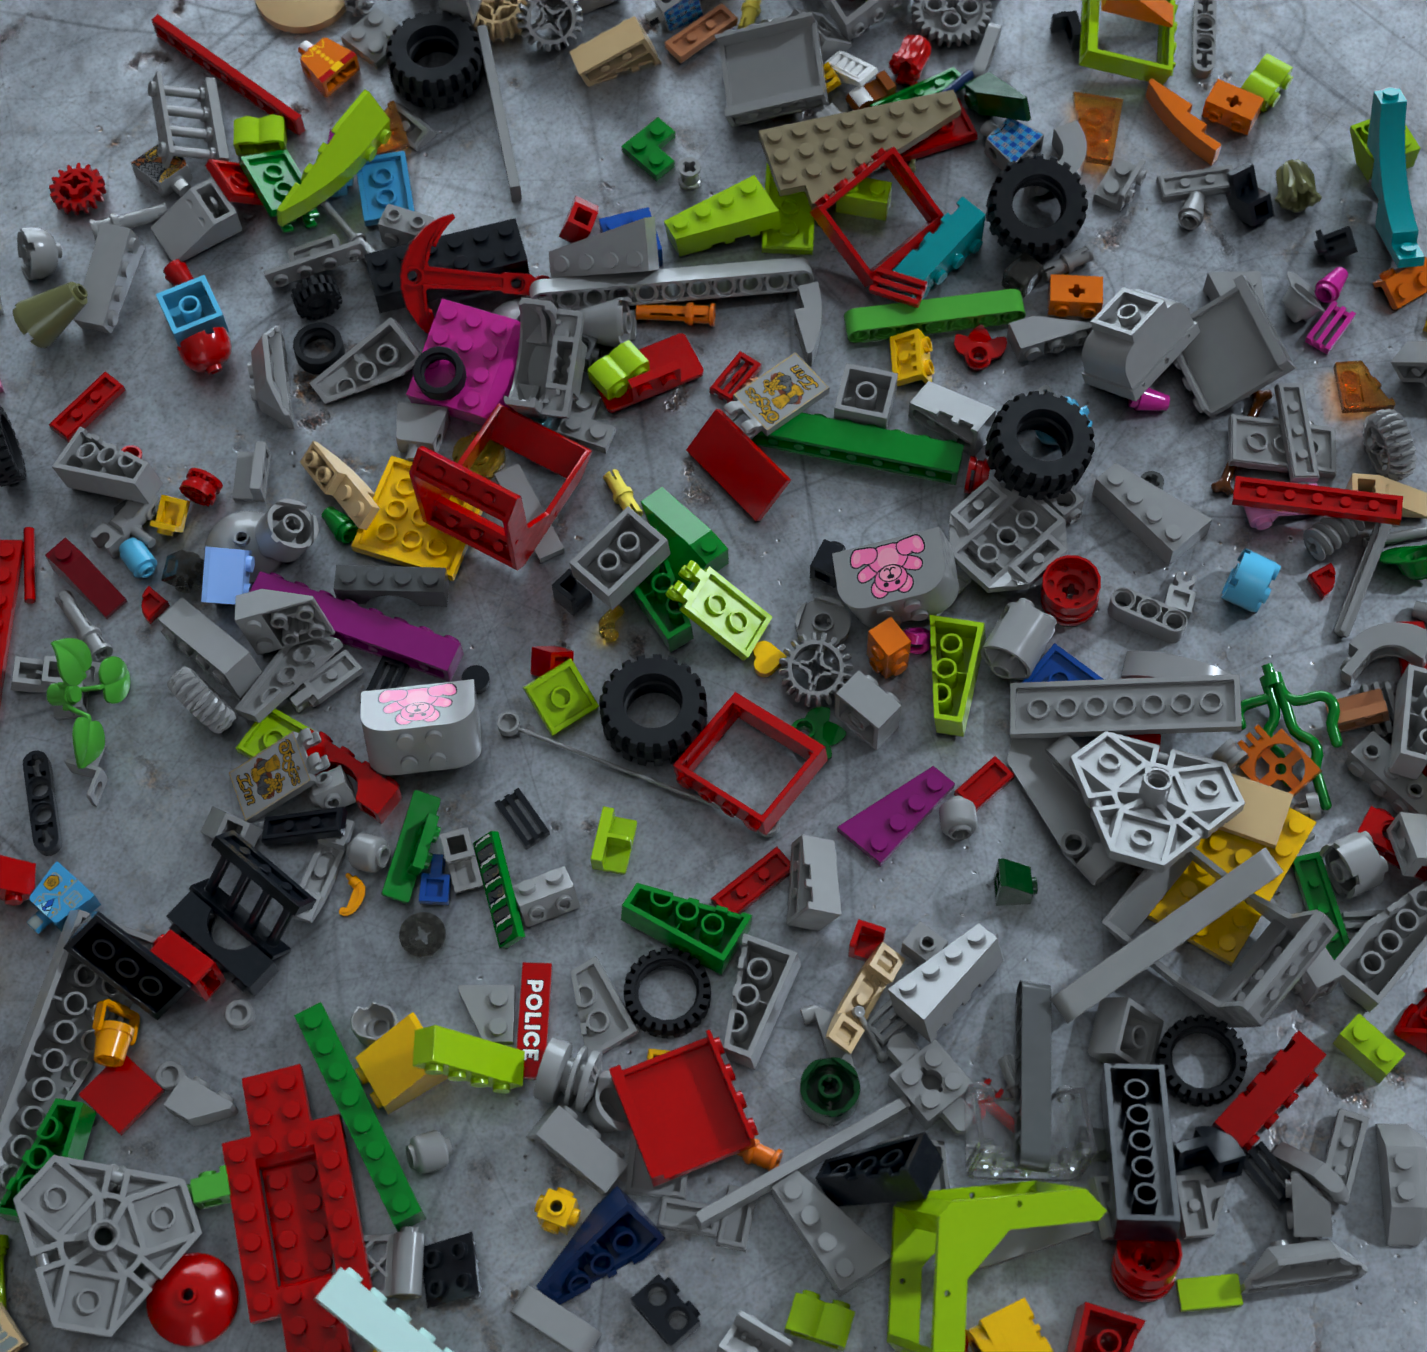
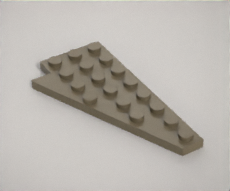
[758,90,961,210]

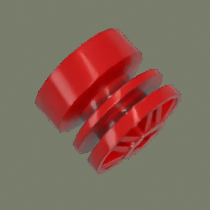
[1041,555,1101,626]
[1111,1238,1183,1302]

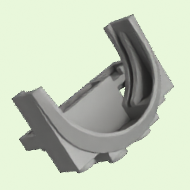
[504,298,587,420]

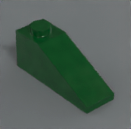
[964,72,1031,121]

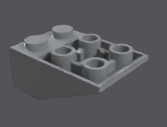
[151,177,242,262]
[234,589,335,655]

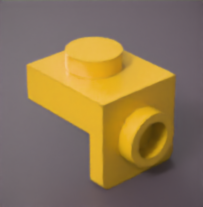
[149,494,190,536]

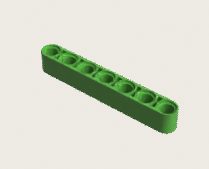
[844,289,1026,343]

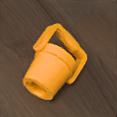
[92,999,140,1067]

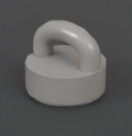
[1293,791,1322,821]

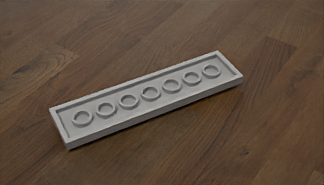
[1010,674,1242,739]

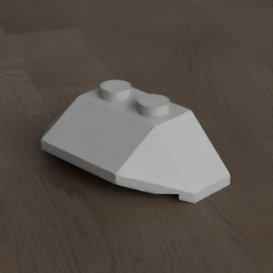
[248,325,294,429]
[1375,1124,1427,1246]
[1240,1237,1368,1294]

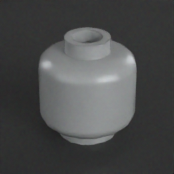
[939,796,978,840]
[346,833,391,873]
[406,1130,453,1174]

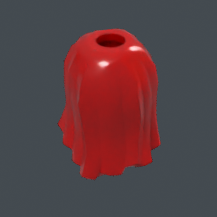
[889,35,931,86]

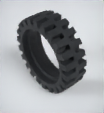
[0,405,26,487]
[624,948,711,1038]
[1155,1015,1248,1107]

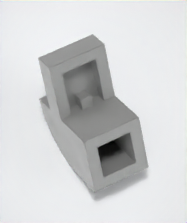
[439,827,483,894]

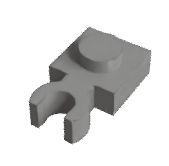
[1164,571,1196,619]

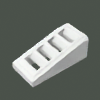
[824,51,878,87]

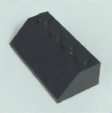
[63,911,193,1021]

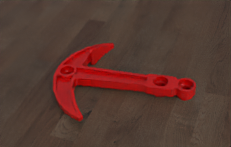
[400,213,550,334]

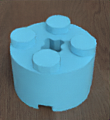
[1221,548,1281,613]

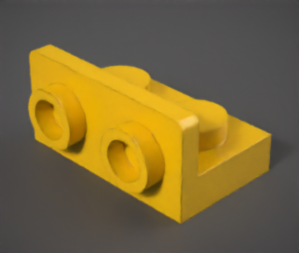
[890,328,935,387]

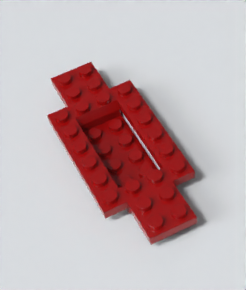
[222,1064,373,1352]

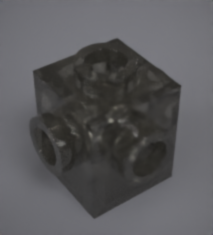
[161,549,204,593]

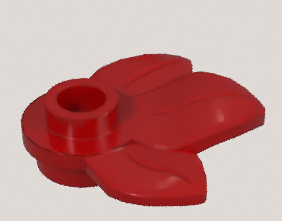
[954,324,1007,370]

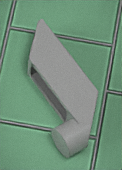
[800,1004,855,1069]
[1272,1141,1349,1202]

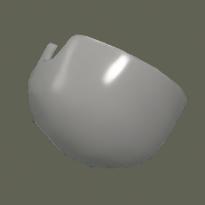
[350,1002,398,1046]

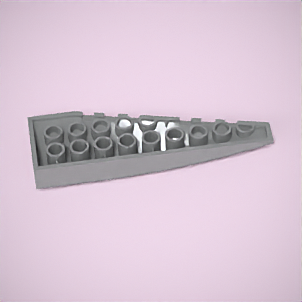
[0,909,157,1202]

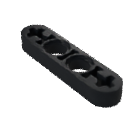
[23,750,62,856]

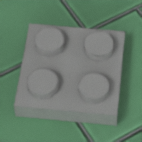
[341,7,401,69]

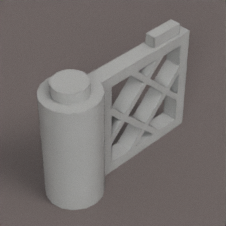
[332,1226,425,1299]

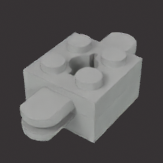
[887,1033,976,1135]

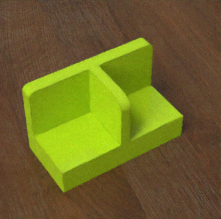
[590,806,637,875]

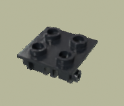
[423,1232,483,1309]

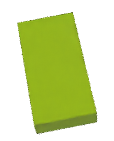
[1175,1273,1243,1312]

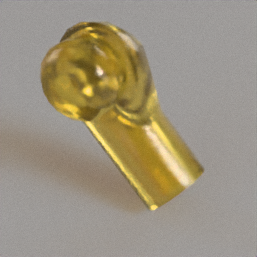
[599,605,625,643]

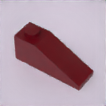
[45,537,127,619]

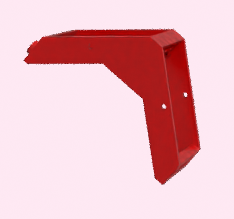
[409,403,592,571]

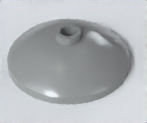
[205,511,282,584]

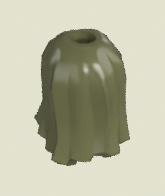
[1275,159,1322,213]

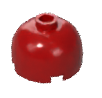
[176,327,232,375]

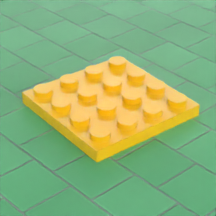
[351,456,483,581]

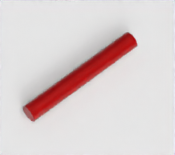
[23,527,36,604]

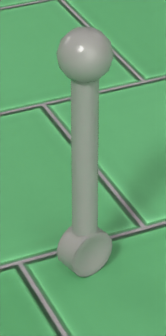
[852,1006,888,1063]

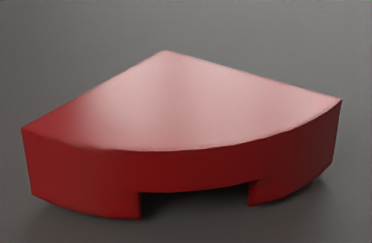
[1307,563,1336,600]
[141,586,170,624]

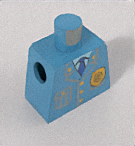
[26,861,101,934]

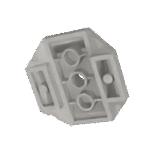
[949,479,1068,593]

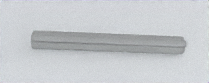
[1333,522,1393,638]

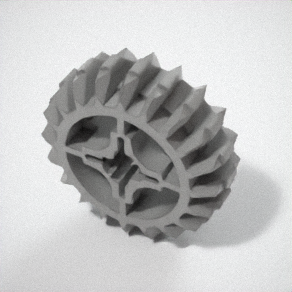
[516,0,584,52]
[1362,409,1417,481]
[778,632,854,707]
[167,666,236,734]

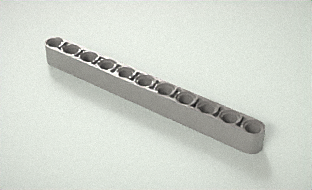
[529,257,814,310]

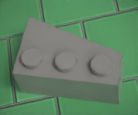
[908,381,996,456]
[787,834,842,931]
[526,1105,628,1194]

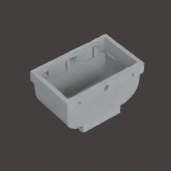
[1081,287,1200,401]

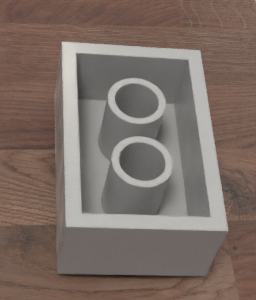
[569,506,671,610]

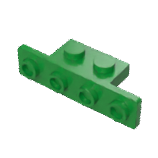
[381,790,441,904]

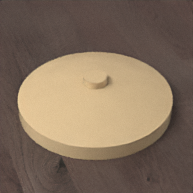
[255,0,346,34]

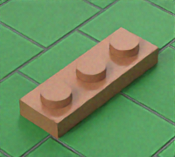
[665,3,738,63]

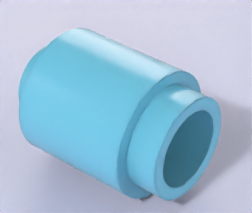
[119,538,157,578]

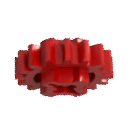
[49,163,107,216]

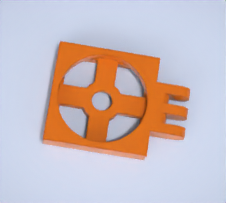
[1237,724,1322,797]

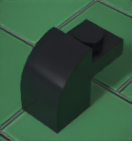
[1225,162,1274,227]
[1173,1126,1246,1183]

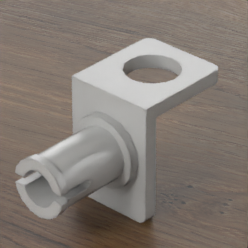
[65,744,108,806]

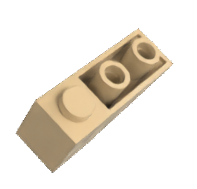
[1346,473,1427,519]

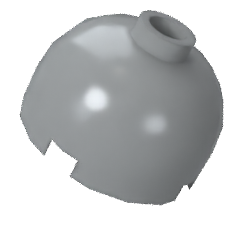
[17,228,62,280]

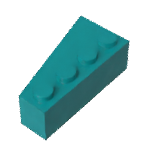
[889,196,986,300]

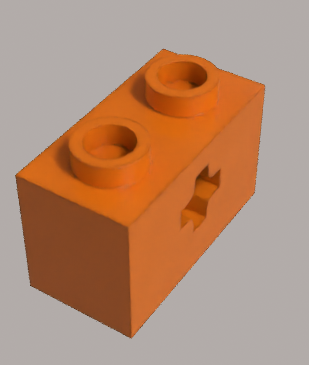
[1202,79,1264,136]
[1048,274,1103,318]

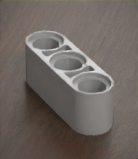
[1107,587,1188,643]
[510,1285,602,1352]

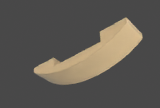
[826,942,905,1055]

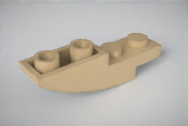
[300,441,380,530]

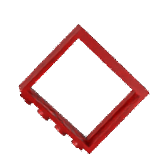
[810,146,944,287]
[673,692,828,835]

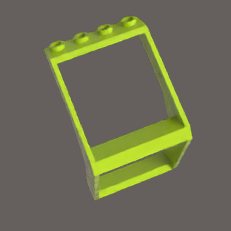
[887,1180,1107,1352]

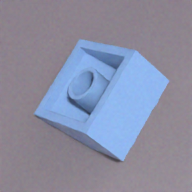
[201,546,255,605]

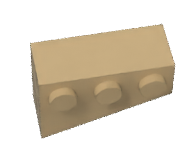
[569,16,662,87]

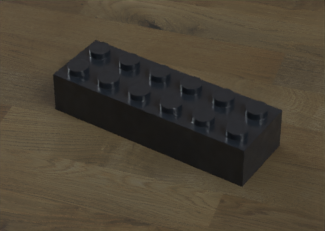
[364,218,530,314]
[1100,1063,1181,1242]

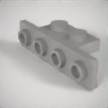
[264,234,368,288]

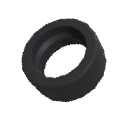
[293,322,345,375]
[413,346,467,401]

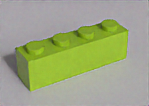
[413,1025,525,1094]

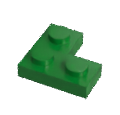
[621,117,676,182]

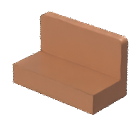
[1325,688,1390,733]

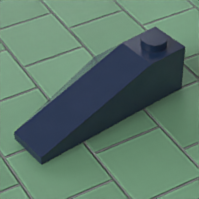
[536,1186,666,1305]

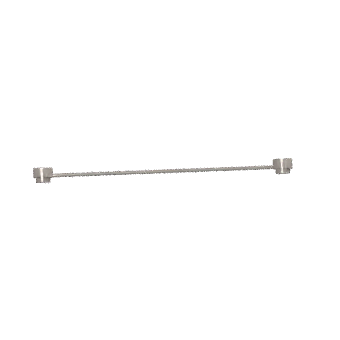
[497,711,780,837]

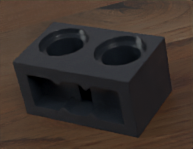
[631,1274,701,1351]

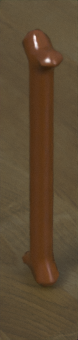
[1211,389,1273,495]

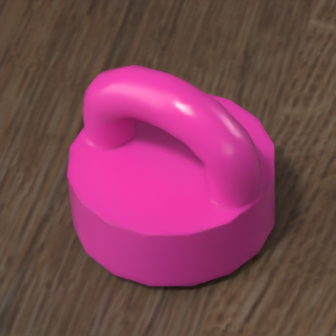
[903,627,930,655]

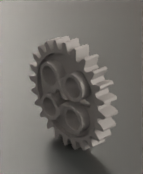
[912,0,992,47]

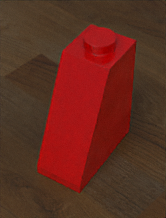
[150,929,226,1002]

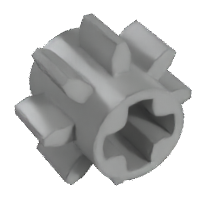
[344,0,375,17]

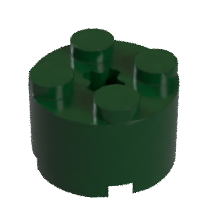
[799,1057,860,1126]

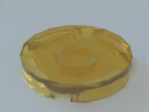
[452,431,506,480]

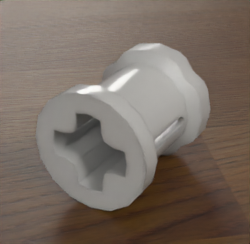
[678,157,701,191]

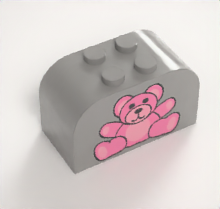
[832,527,959,628]
[360,679,482,775]

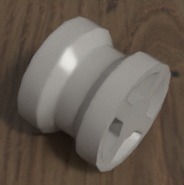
[1211,738,1248,773]

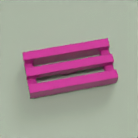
[1305,301,1356,355]

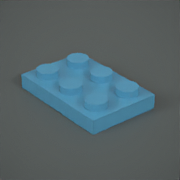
[357,151,415,227]

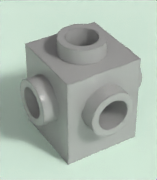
[309,765,356,809]

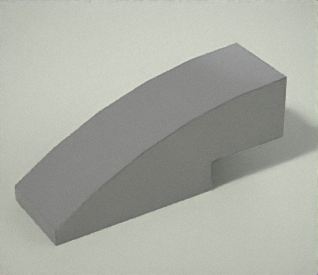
[794,282,822,367]
[11,655,101,693]

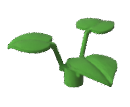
[47,638,131,769]

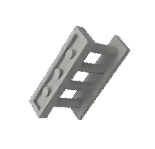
[148,71,229,169]

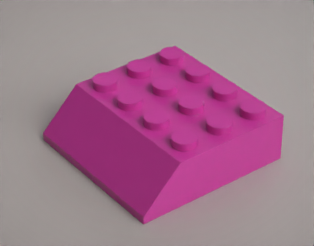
[406,298,521,426]

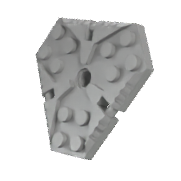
[1069,731,1245,873]
[13,1155,202,1338]

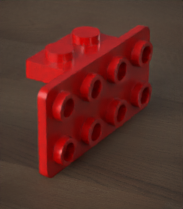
[594,333,704,413]

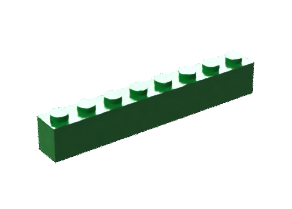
[751,412,964,485]
[294,1002,426,1232]

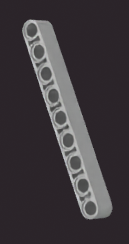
[1050,847,1284,1024]

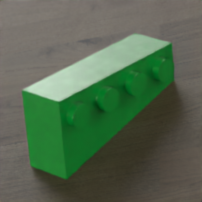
[630,528,694,653]
[0,1098,97,1223]

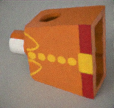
[298,38,360,98]

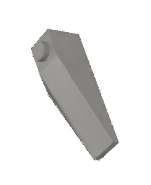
[309,317,421,404]

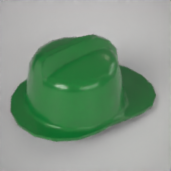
[1379,544,1427,580]

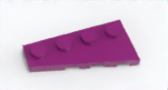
[837,766,955,867]

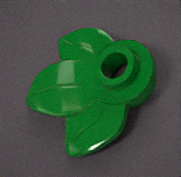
[791,707,847,759]

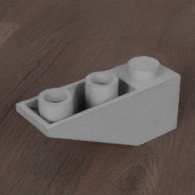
[1007,316,1093,363]

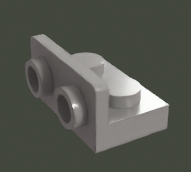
[1093,157,1147,212]

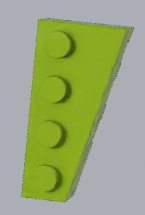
[664,175,782,257]
[929,615,986,737]

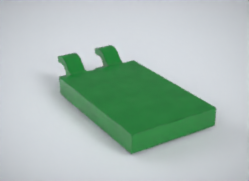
[239,149,319,233]

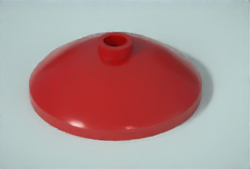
[146,1253,240,1347]

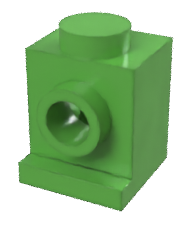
[187,1165,231,1210]

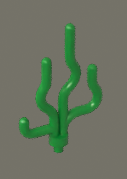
[1241,663,1343,811]

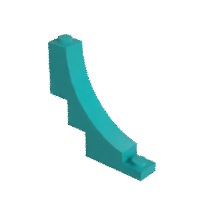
[1367,87,1425,268]

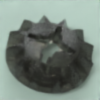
[399,912,446,959]

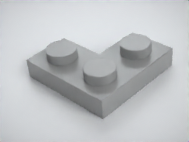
[556,390,616,453]

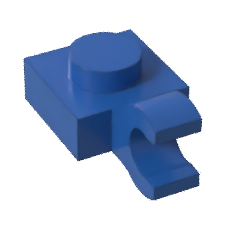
[419,854,451,905]

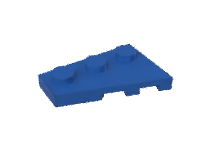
[1022,643,1103,683]

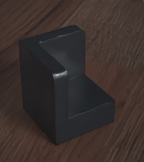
[552,568,593,616]

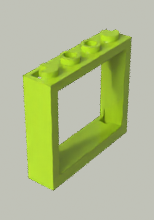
[1079,0,1178,85]

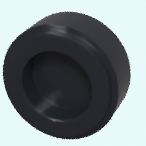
[462,665,490,694]

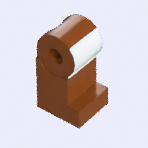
[846,70,896,110]

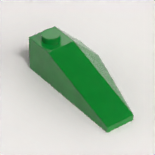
[641,487,729,590]

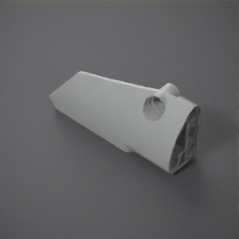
[1006,735,1128,886]

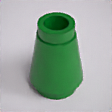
[322,506,359,543]

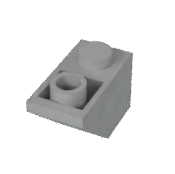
[201,806,263,847]
[164,1075,239,1127]
[1285,1171,1333,1237]

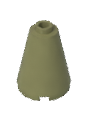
[12,282,88,348]

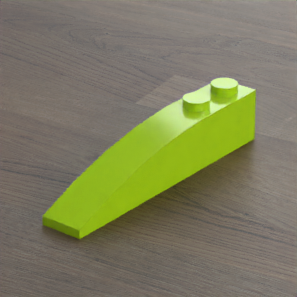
[277,89,391,226]

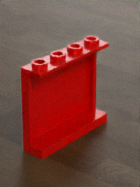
[609,1029,759,1187]

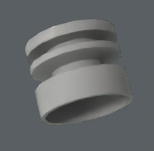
[534,1037,603,1113]

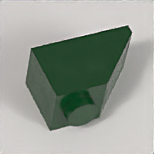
[993,858,1038,906]

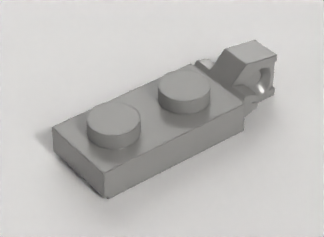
[289,649,364,713]

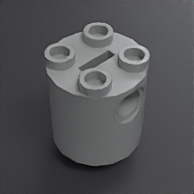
[980,598,1057,680]

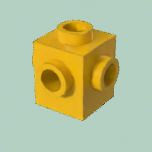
[534,1187,581,1235]

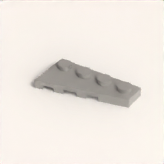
[234,636,343,723]

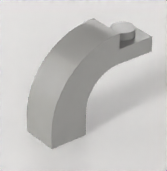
[1024,120,1087,199]
[1340,622,1427,687]

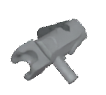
[91,495,160,558]

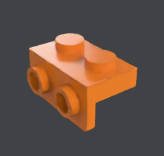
[1372,257,1427,310]

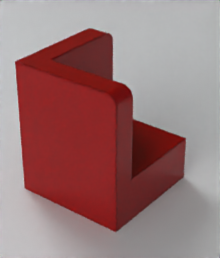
[530,645,574,677]
[848,919,886,962]

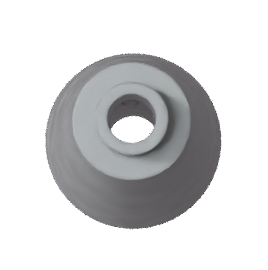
[575,296,636,348]

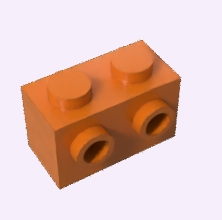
[866,617,911,679]

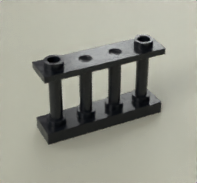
[189,830,316,960]

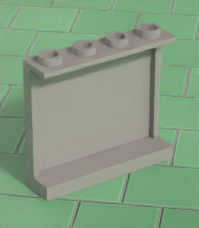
[715,12,829,127]
[1173,274,1296,418]

